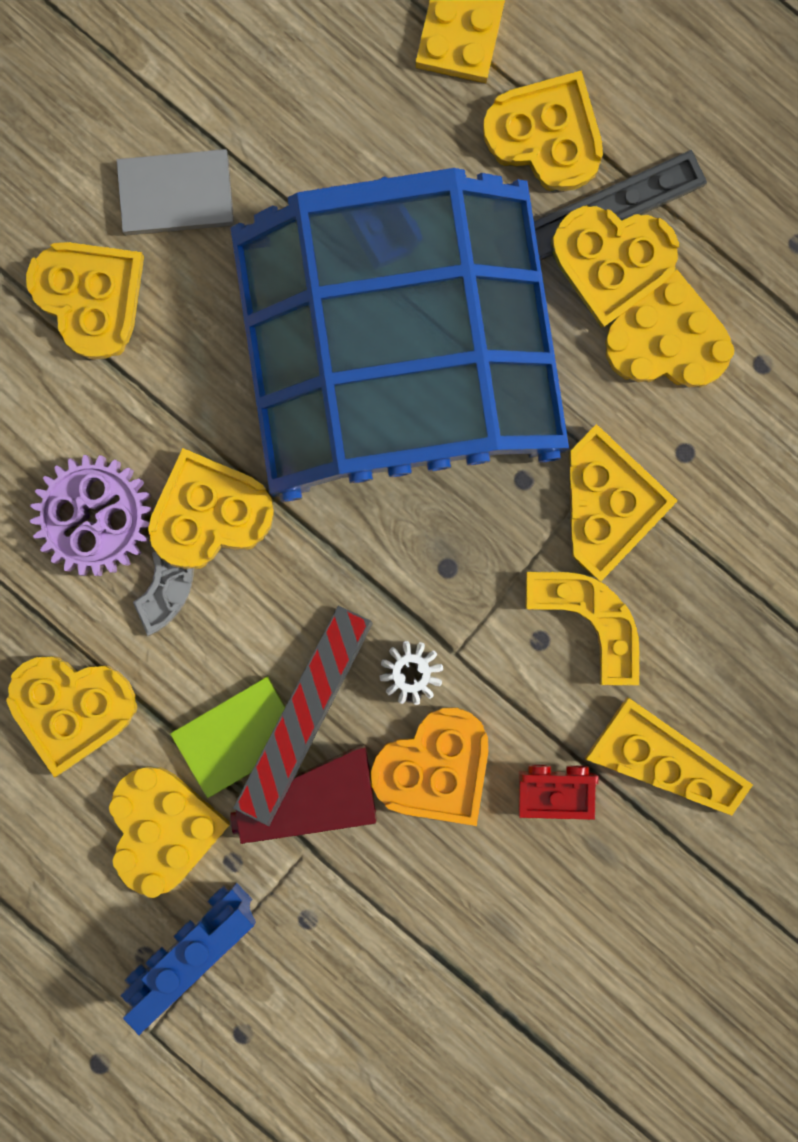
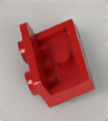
[518,765,599,820]

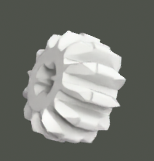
[380,641,443,705]

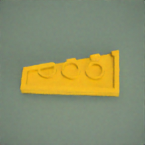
[585,697,753,816]

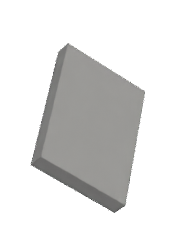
[116,149,234,236]

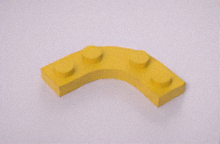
[525,572,639,685]

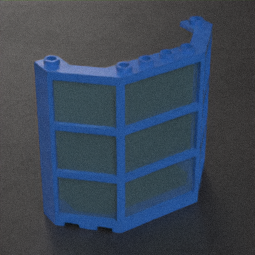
[230,168,569,502]

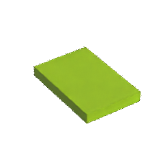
[170,677,286,799]

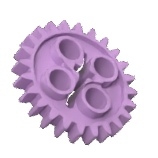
[30,455,154,576]

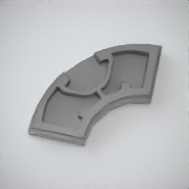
[133,551,194,636]

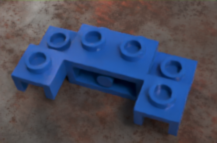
[120,883,256,1035]

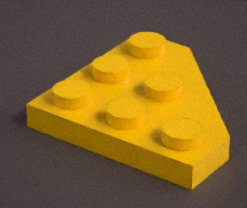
[569,424,678,582]

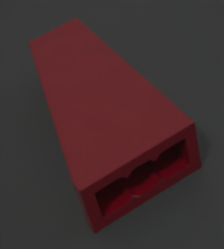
[230,745,377,844]

